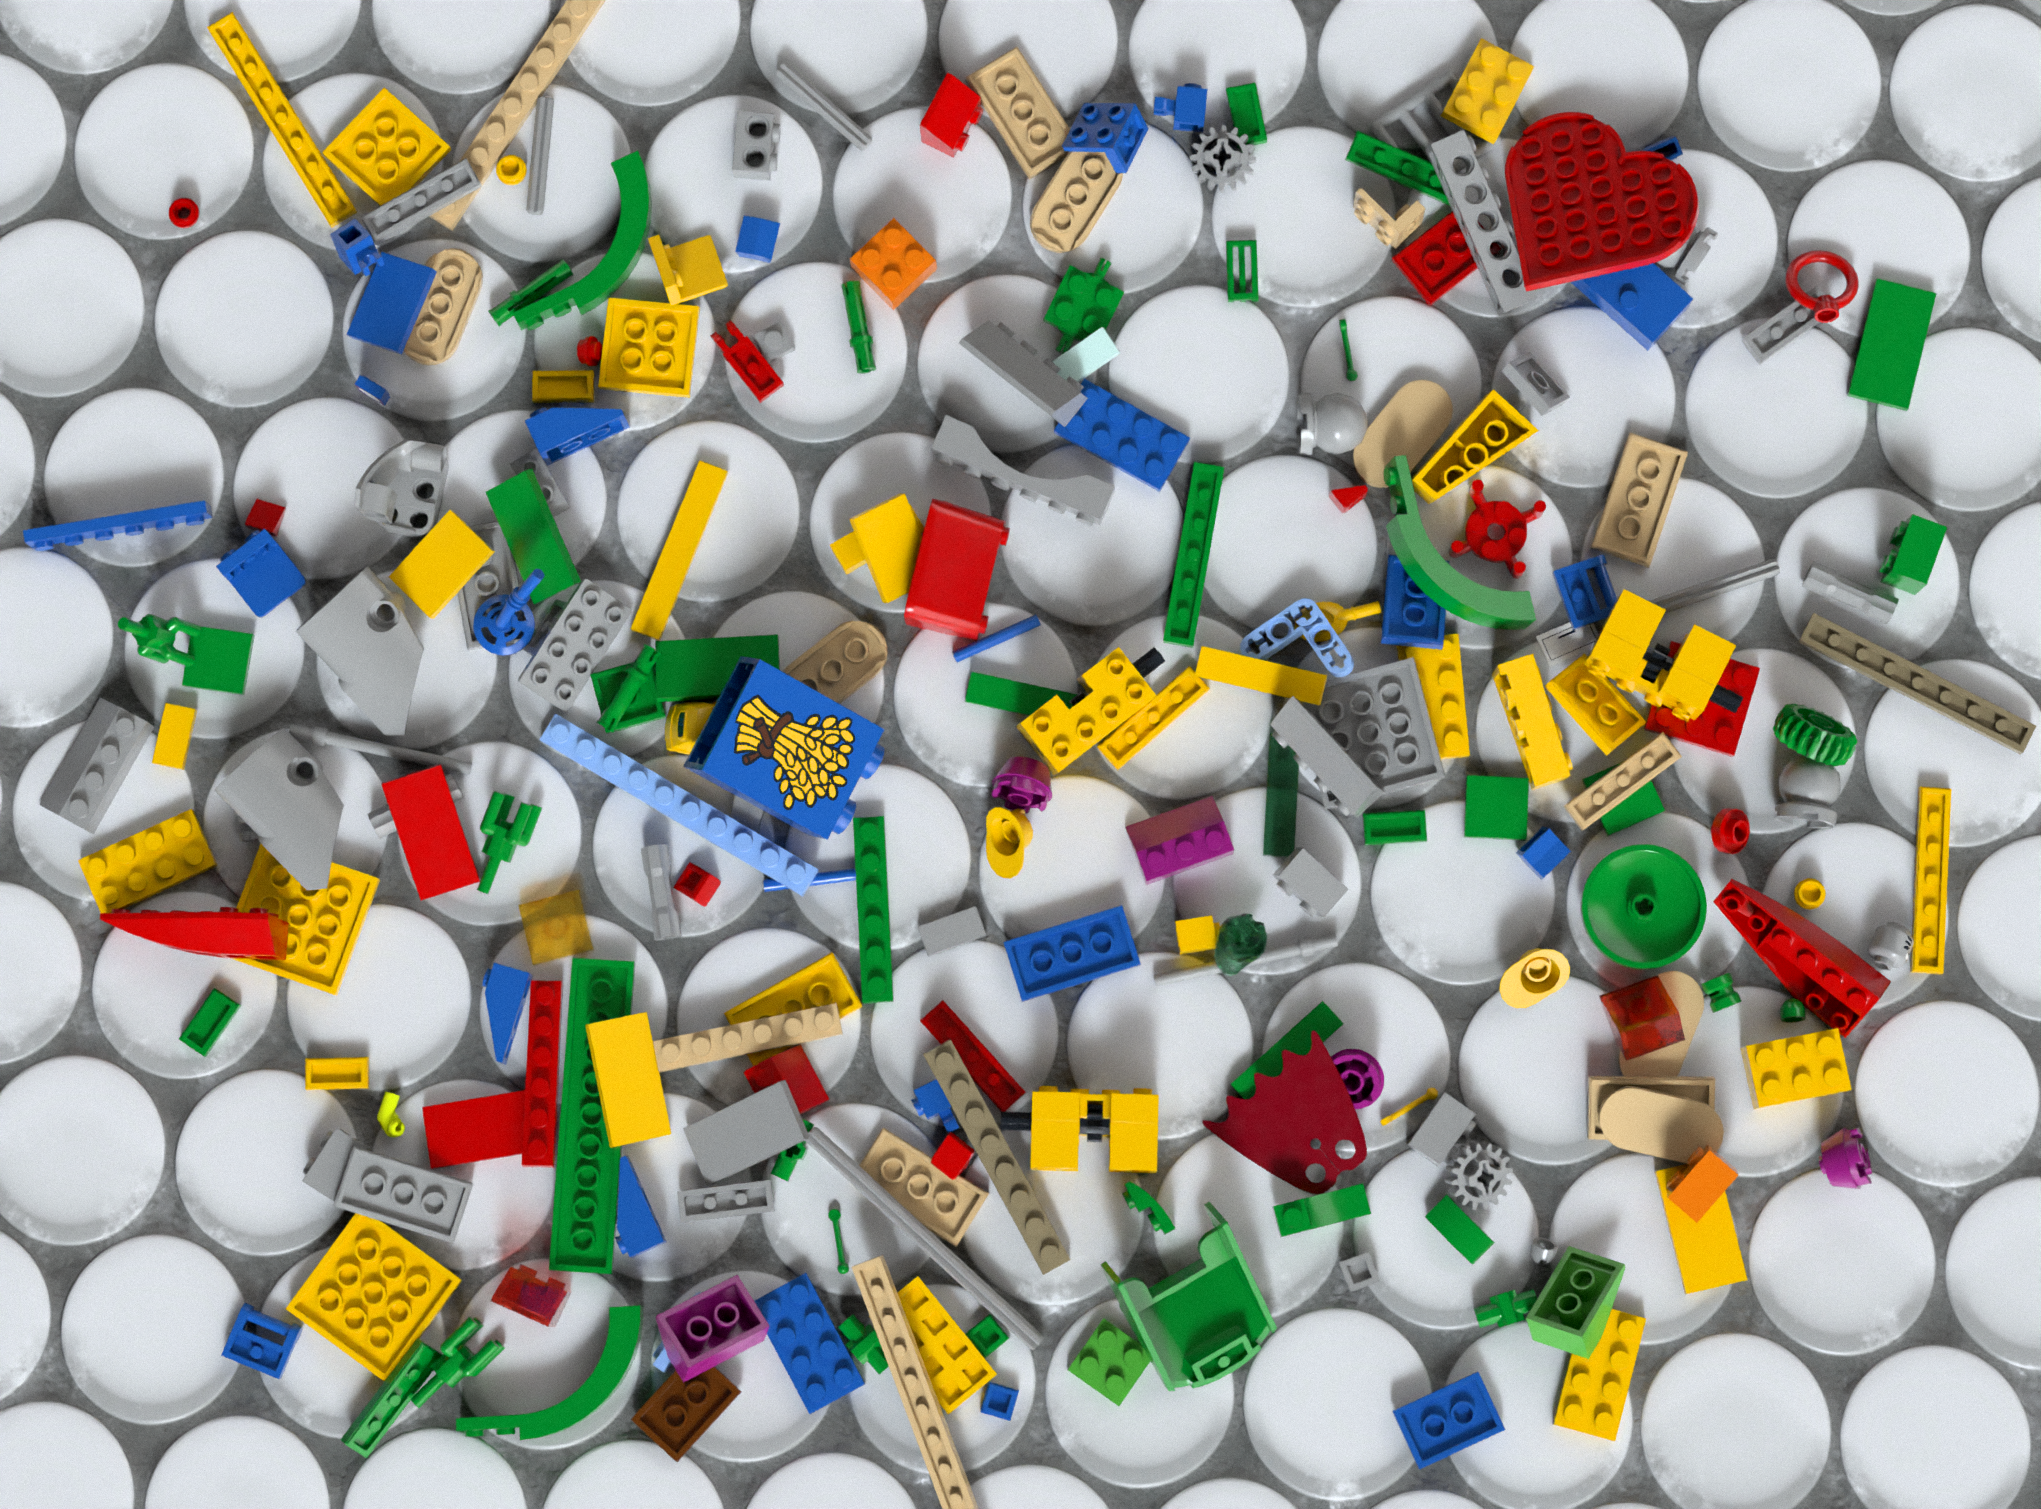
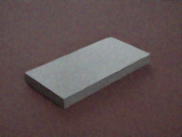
[457,521,526,651]
[683,1080,810,1186]
[333,1145,473,1244]

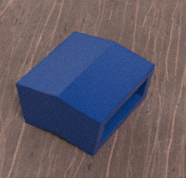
[1639,136,1683,160]
[735,215,780,263]
[1516,826,1571,880]

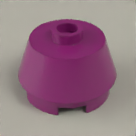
[992,756,1052,813]
[1331,1049,1384,1109]
[1819,1128,1872,1189]

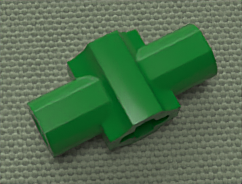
[770,1119,814,1181]
[1473,1289,1537,1328]
[838,1314,889,1375]

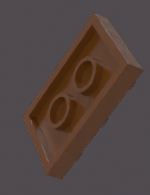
[631,1366,742,1462]

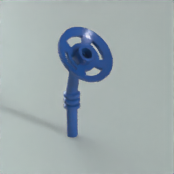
[473,569,545,656]

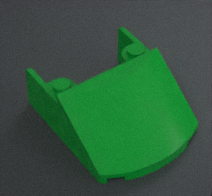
[1100,1201,1277,1391]

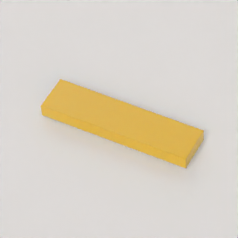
[1097,666,1210,771]

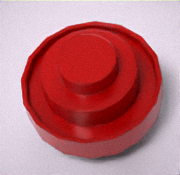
[1711,808,1750,854]

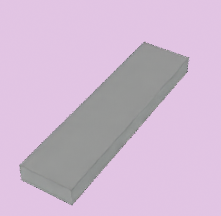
[360,158,482,246]

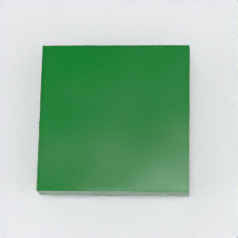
[182,626,255,695]
[590,662,666,734]
[1582,762,1665,837]
[1464,775,1529,841]

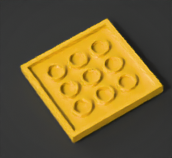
[230,843,380,996]
[286,1213,462,1381]

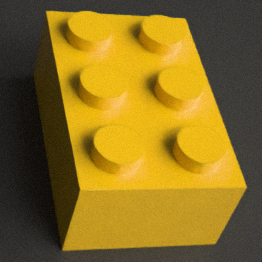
[1740,1028,1852,1110]

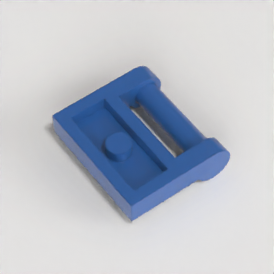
[1552,555,1617,630]
[221,1303,303,1379]

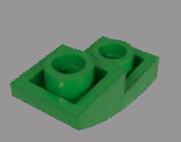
[1122,1181,1176,1235]
[1425,1195,1495,1265]

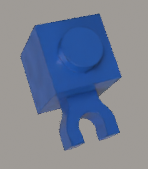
[1154,83,1208,133]
[330,219,385,276]
[911,1079,960,1134]

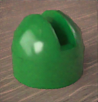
[1780,998,1806,1023]

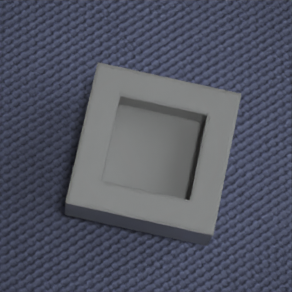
[754,321,795,363]
[1338,1252,1380,1292]

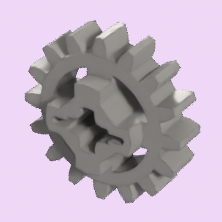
[1190,125,1256,193]
[1445,1141,1513,1210]

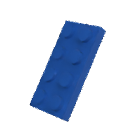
[1054,379,1190,492]
[1003,905,1141,1002]
[754,1273,865,1414]

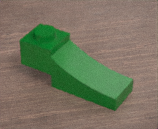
[1272,1183,1371,1238]

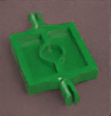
[1043,258,1124,354]

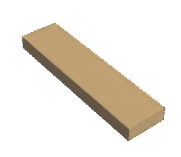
[1563,732,1682,831]

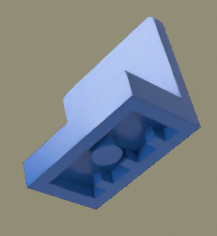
[1062,103,1149,173]

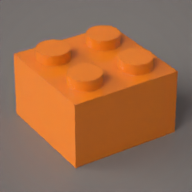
[850,218,937,310]
[1666,1145,1739,1223]

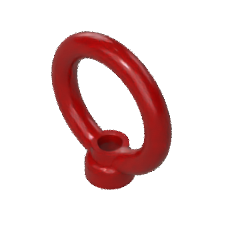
[1785,250,1859,323]

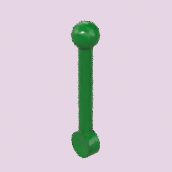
[1339,319,1358,381]
[828,1209,849,1274]

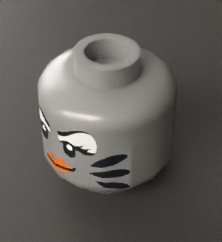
[1868,922,1914,971]

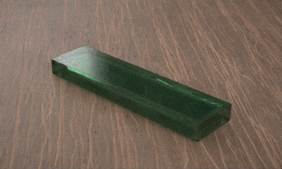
[1263,733,1299,858]

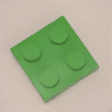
[1068,1318,1150,1406]

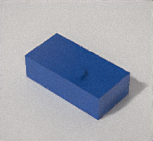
[1571,263,1693,351]

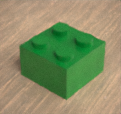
[1879,514,1947,595]

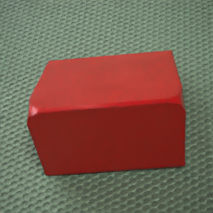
[1329,485,1368,514]
[245,499,286,537]
[673,862,721,907]
[931,1132,975,1180]

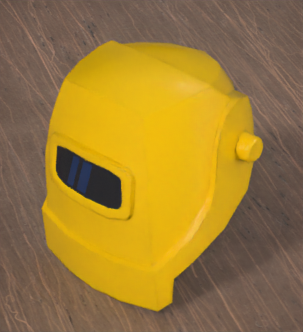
[665,702,716,755]

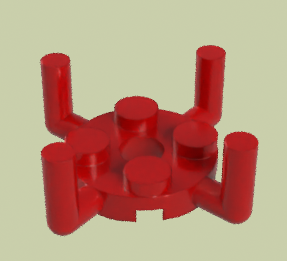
[1449,479,1546,579]

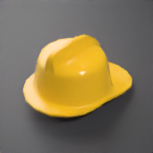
[986,807,1033,879]
[1499,948,1570,1008]

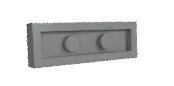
[1742,286,1823,365]
[677,1180,775,1223]

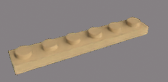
[653,1003,843,1072]

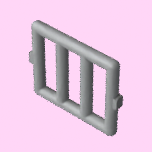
[1370,71,1502,196]

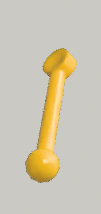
[1380,1087,1438,1126]

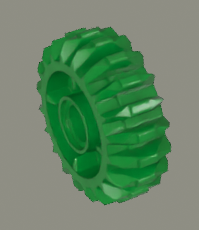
[1773,704,1857,766]

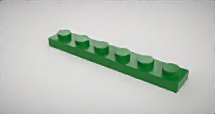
[1163,462,1225,648]
[853,816,894,1004]

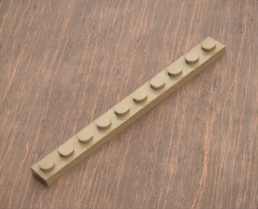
[429,0,606,231]
[851,1255,979,1509]

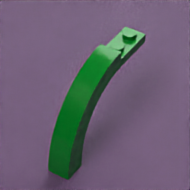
[513,150,652,331]
[1383,455,1536,630]
[456,1305,644,1440]

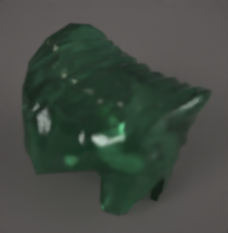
[1214,913,1267,976]

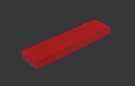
[920,1000,1026,1112]

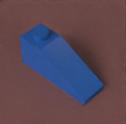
[482,963,533,1065]
[615,1156,667,1258]

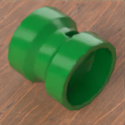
[1701,973,1742,1013]

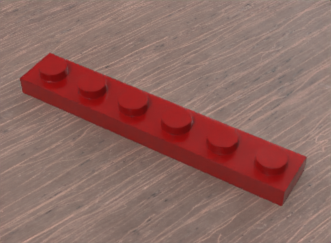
[521,980,563,1168]

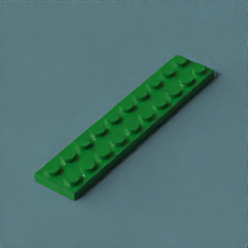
[549,958,635,1274]

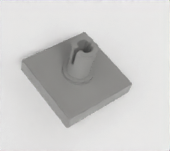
[1501,352,1570,416]

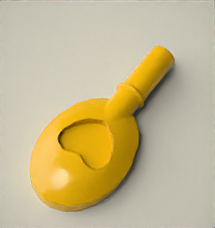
[1294,601,1381,642]

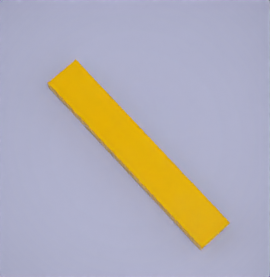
[630,460,728,641]
[1910,786,1951,974]

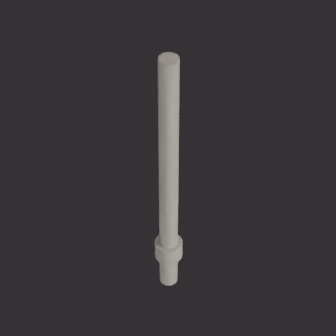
[289,724,472,774]
[1153,934,1338,987]

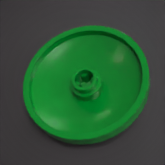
[1580,844,1707,970]

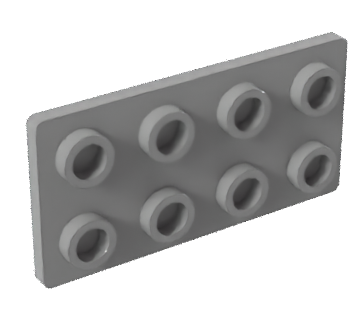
[518,578,632,712]

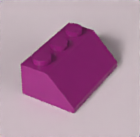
[1125,796,1234,885]
[656,1274,770,1382]

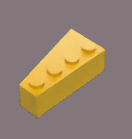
[1411,389,1539,504]
[1492,654,1573,790]

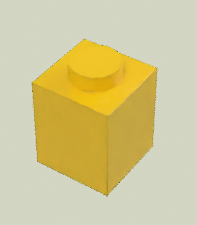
[1175,915,1222,955]

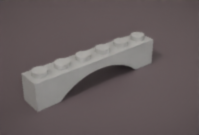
[931,415,1115,526]

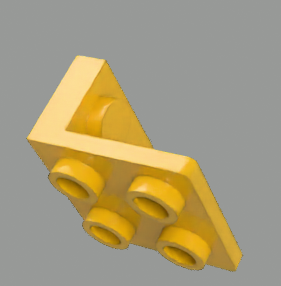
[648,235,728,306]

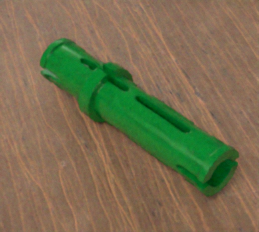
[488,259,574,327]
[841,281,876,374]
[596,643,661,733]

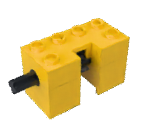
[1584,589,1744,721]
[1015,647,1165,775]
[1000,1086,1159,1173]

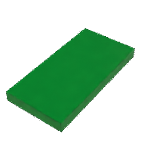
[1847,278,1937,411]
[485,469,581,604]
[655,634,780,702]

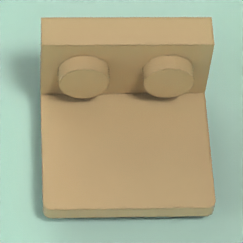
[1353,188,1426,250]

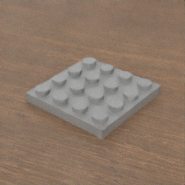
[1301,657,1446,810]

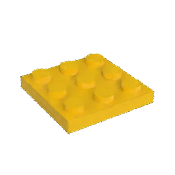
[322,87,452,206]
[598,298,700,398]

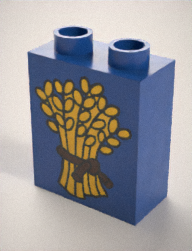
[683,656,885,840]

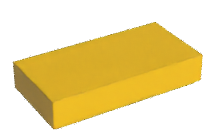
[532,370,595,403]
[152,703,198,770]
[305,1057,369,1090]

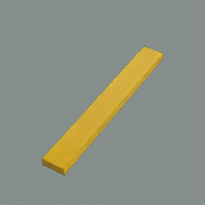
[207,12,357,228]

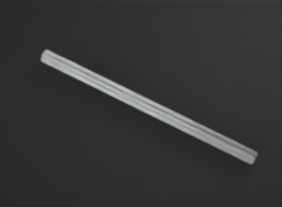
[805,1127,1043,1350]

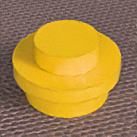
[496,155,527,185]
[1794,878,1826,910]

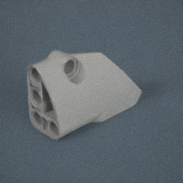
[355,439,449,538]
[296,566,424,735]
[214,728,344,890]

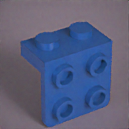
[216,529,306,618]

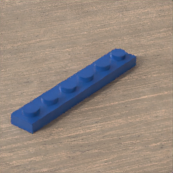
[23,500,213,551]

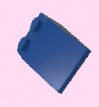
[525,408,630,466]

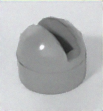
[1531,1238,1558,1264]

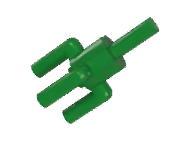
[118,614,201,667]
[477,791,542,894]
[410,1316,505,1408]

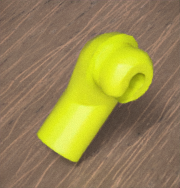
[377,1091,405,1138]

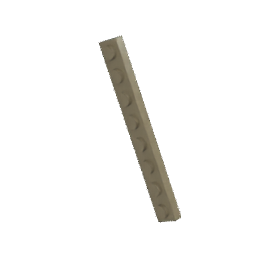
[1798,613,2036,755]
[923,1039,1071,1275]

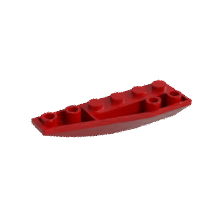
[1713,879,1891,1038]
[100,907,289,960]

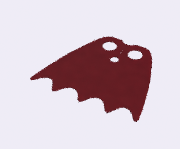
[1202,1031,1367,1194]

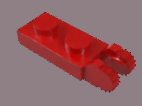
[710,320,784,403]

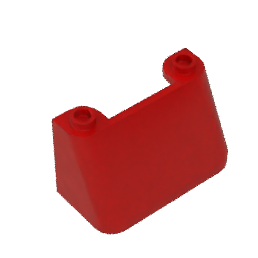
[904,498,1010,641]

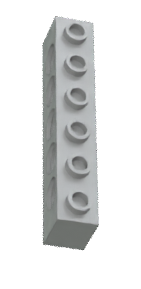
[1425,130,1538,316]

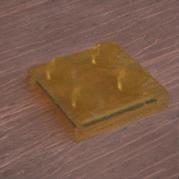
[518,890,594,966]

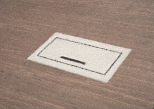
[1536,622,1599,667]

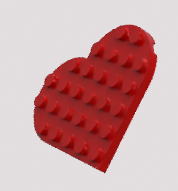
[1505,112,1699,292]

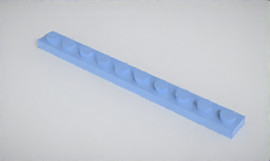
[539,713,819,897]

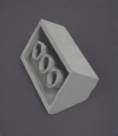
[959,320,1088,427]
[1270,696,1385,818]
[39,698,154,834]

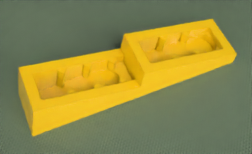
[1195,646,1328,705]

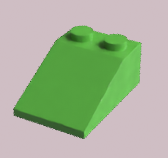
[1526,1246,1626,1359]

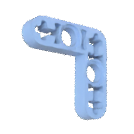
[1240,598,1354,677]

